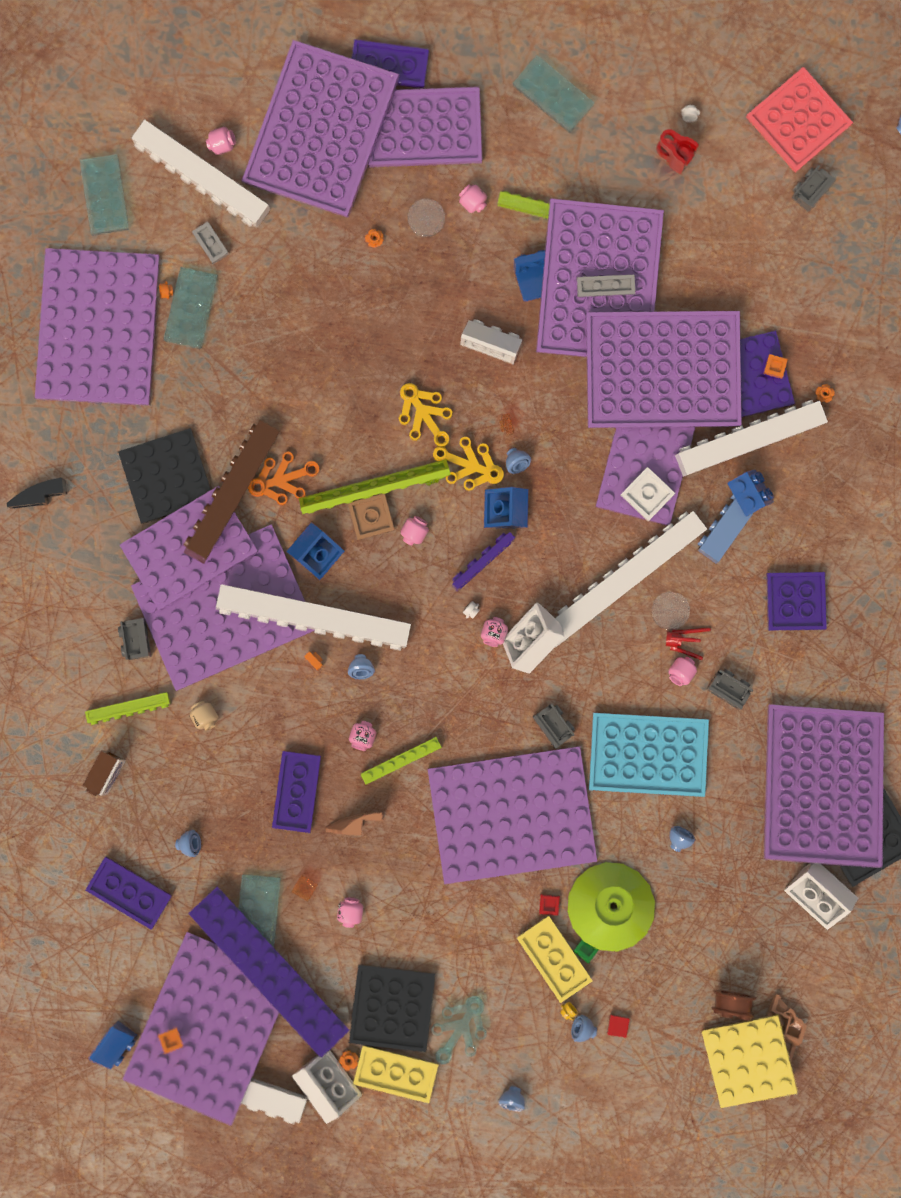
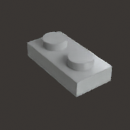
[192,222,229,264]

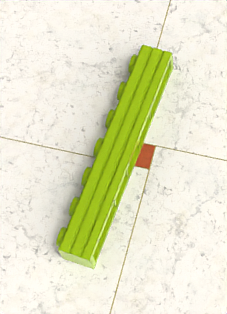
[497,191,549,219]
[85,692,171,725]
[361,737,442,784]

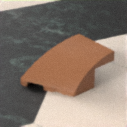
[326,812,383,836]
[765,994,807,1062]

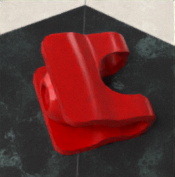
[656,129,699,174]

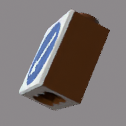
[82,750,126,796]

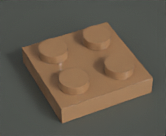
[348,494,395,540]

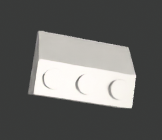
[461,319,522,364]
[503,603,565,674]
[784,863,858,930]
[292,1050,362,1124]

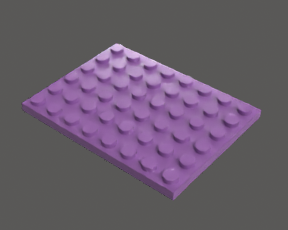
[242,40,400,218]
[536,199,664,357]
[35,248,160,406]
[586,311,741,428]
[131,524,315,691]
[764,704,884,868]
[428,747,597,884]
[122,932,279,1126]

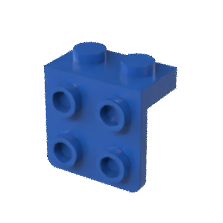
[514,250,545,301]
[727,470,774,517]

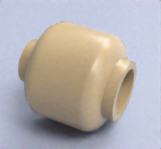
[190,701,218,731]

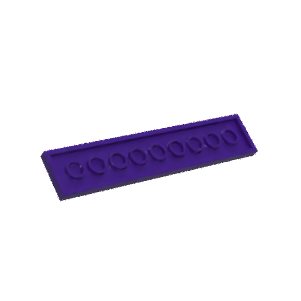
[188,887,350,1058]

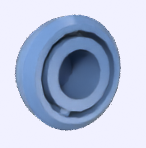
[506,448,531,474]
[348,654,375,679]
[669,826,695,852]
[175,830,201,857]
[571,1015,597,1042]
[498,1086,525,1111]

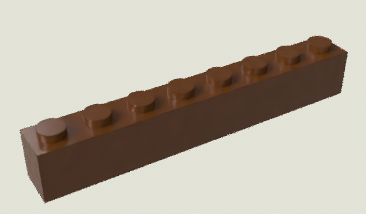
[183,420,280,564]

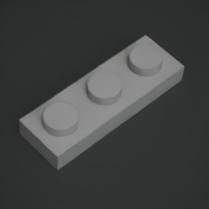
[576,275,635,297]

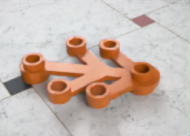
[248,452,320,506]

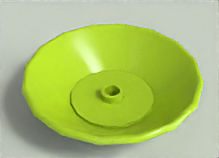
[567,862,655,952]

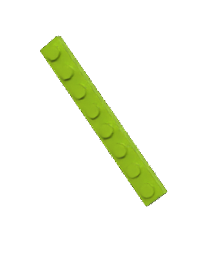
[299,459,451,514]

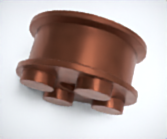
[711,990,757,1021]

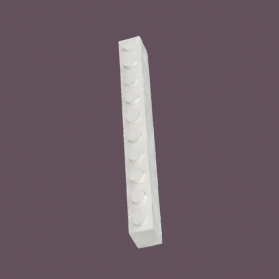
[555,511,707,648]
[216,585,411,651]

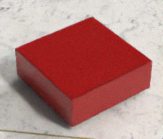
[539,894,560,916]
[607,1014,630,1038]

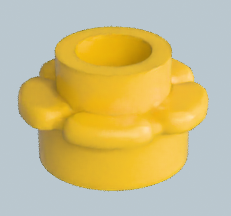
[560,1002,578,1020]

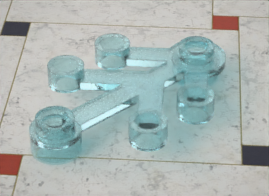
[432,996,487,1064]

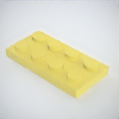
[517,915,592,1003]
[353,1045,438,1103]

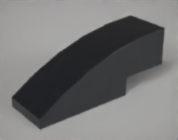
[7,478,67,509]

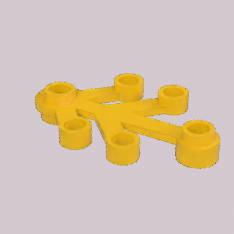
[399,383,452,447]
[433,437,504,491]

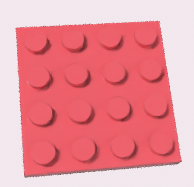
[746,67,853,173]

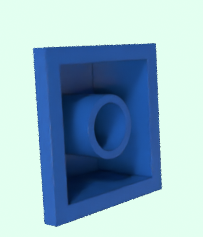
[484,487,528,529]
[286,523,345,580]
[88,1021,137,1069]

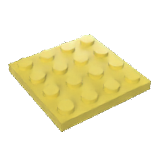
[702,1014,798,1108]

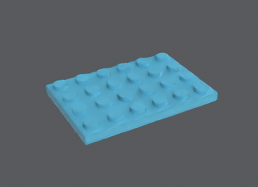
[589,713,709,797]

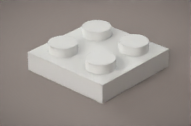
[621,467,675,521]

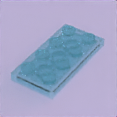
[512,55,594,133]
[80,154,129,236]
[163,267,218,349]
[239,874,281,947]

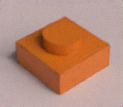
[763,354,788,379]
[304,651,324,671]
[158,1028,184,1054]

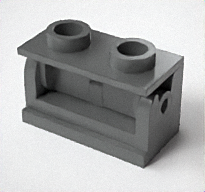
[792,165,836,212]
[118,618,151,660]
[706,669,753,710]
[532,704,575,748]

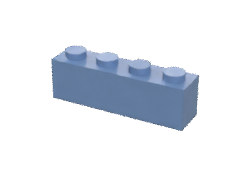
[697,495,753,563]

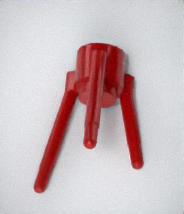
[666,628,711,660]

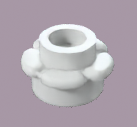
[681,105,700,122]
[463,601,480,618]

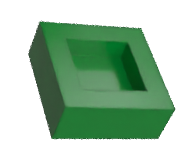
[573,940,598,963]

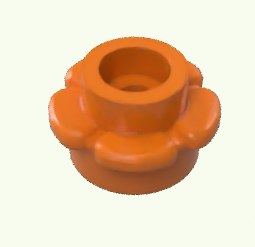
[365,229,383,247]
[159,281,173,300]
[816,384,834,403]
[339,1051,358,1070]

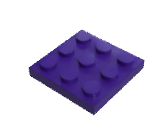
[766,572,827,631]

